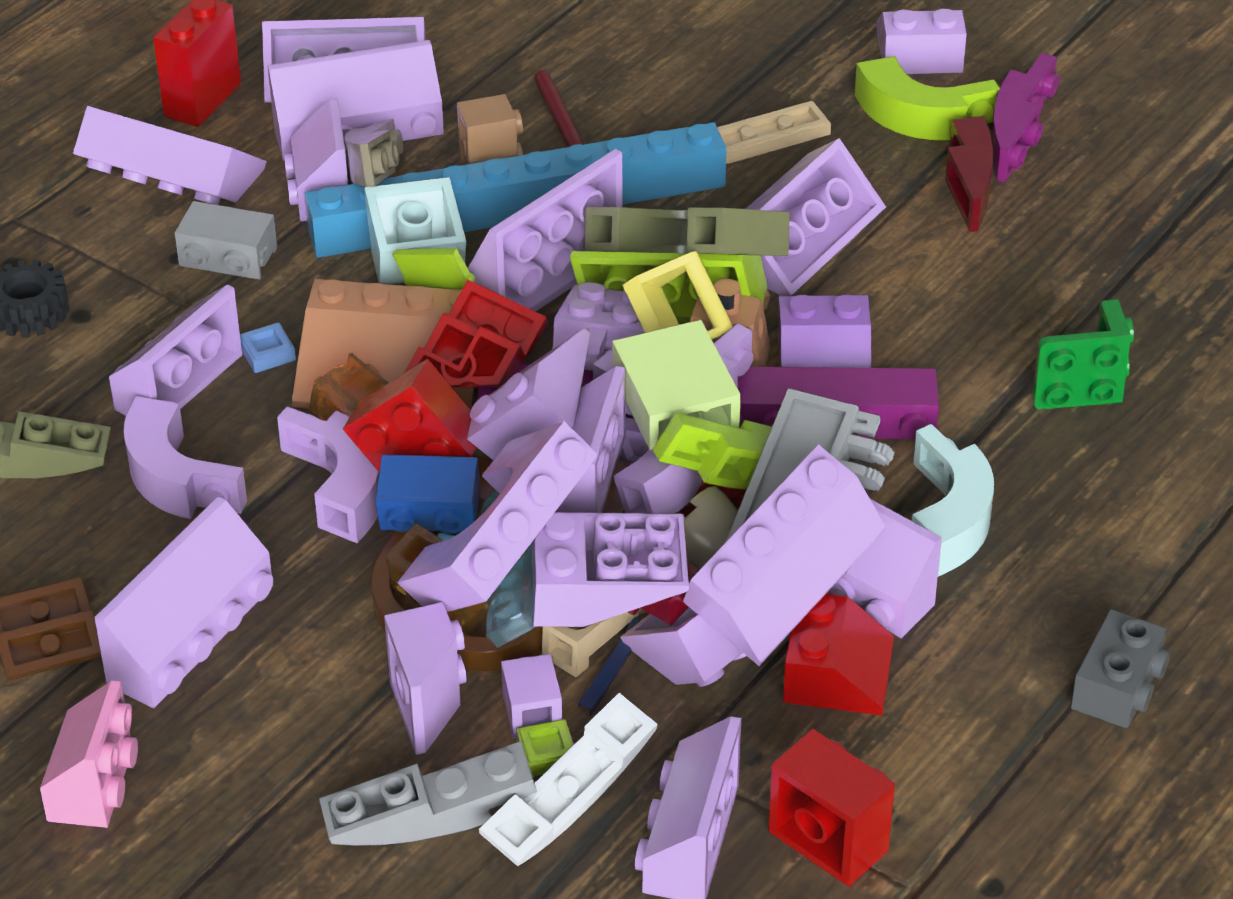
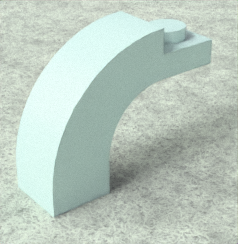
[912,424,994,576]

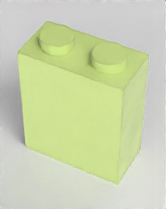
[612,320,740,450]

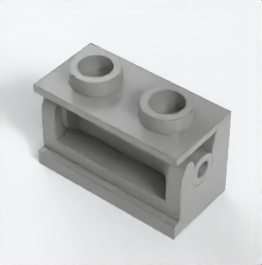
[175,201,277,280]

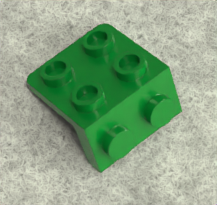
[1032,299,1134,409]

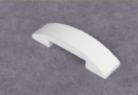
[479,693,657,866]

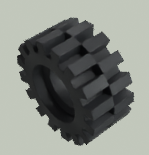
[0,260,69,337]

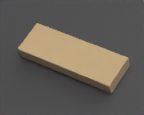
[717,101,831,164]

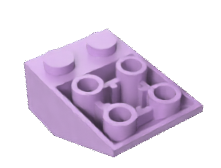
[532,512,689,627]

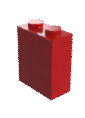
[153,0,241,127]

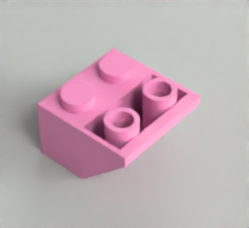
[40,681,138,828]

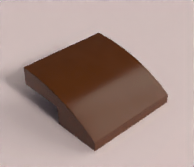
[0,577,102,681]

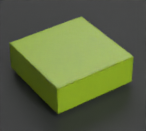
[516,719,574,777]

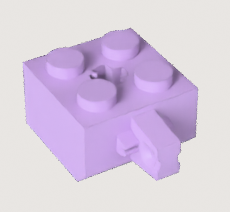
[553,282,645,371]

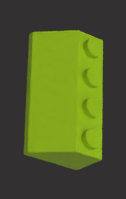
[570,251,768,323]

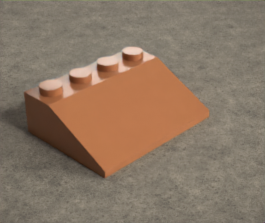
[292,279,478,412]

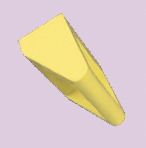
[623,251,733,343]

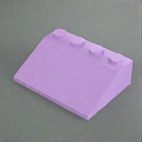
[468,149,622,312]

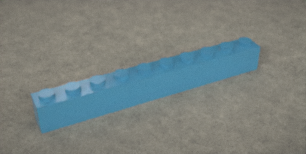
[304,122,727,258]

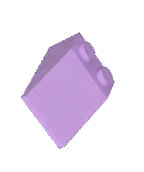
[467,328,591,460]

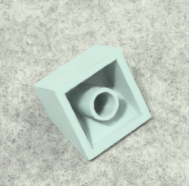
[364,177,466,285]

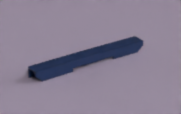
[578,617,643,716]

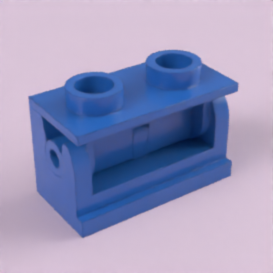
[376,455,481,534]

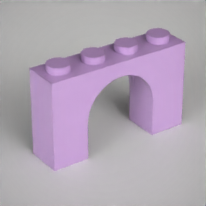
[397,421,598,612]

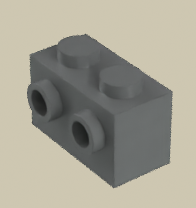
[1071,609,1171,729]

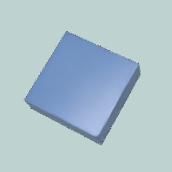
[240,323,296,373]

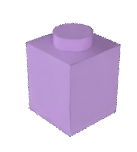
[501,654,562,739]

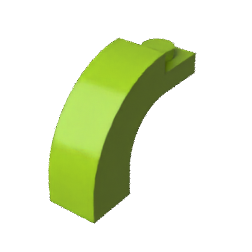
[855,56,1000,140]

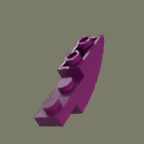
[991,53,1060,183]

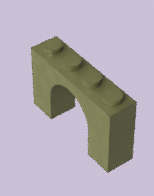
[585,207,790,256]

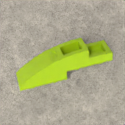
[652,412,772,489]

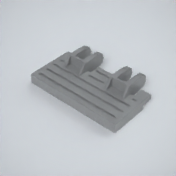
[725,388,895,574]

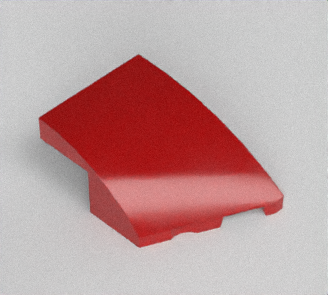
[403,280,549,388]

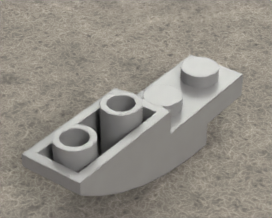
[319,741,537,845]

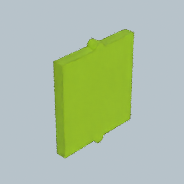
[392,248,476,290]

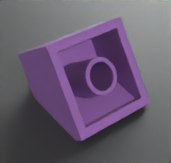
[777,295,871,368]

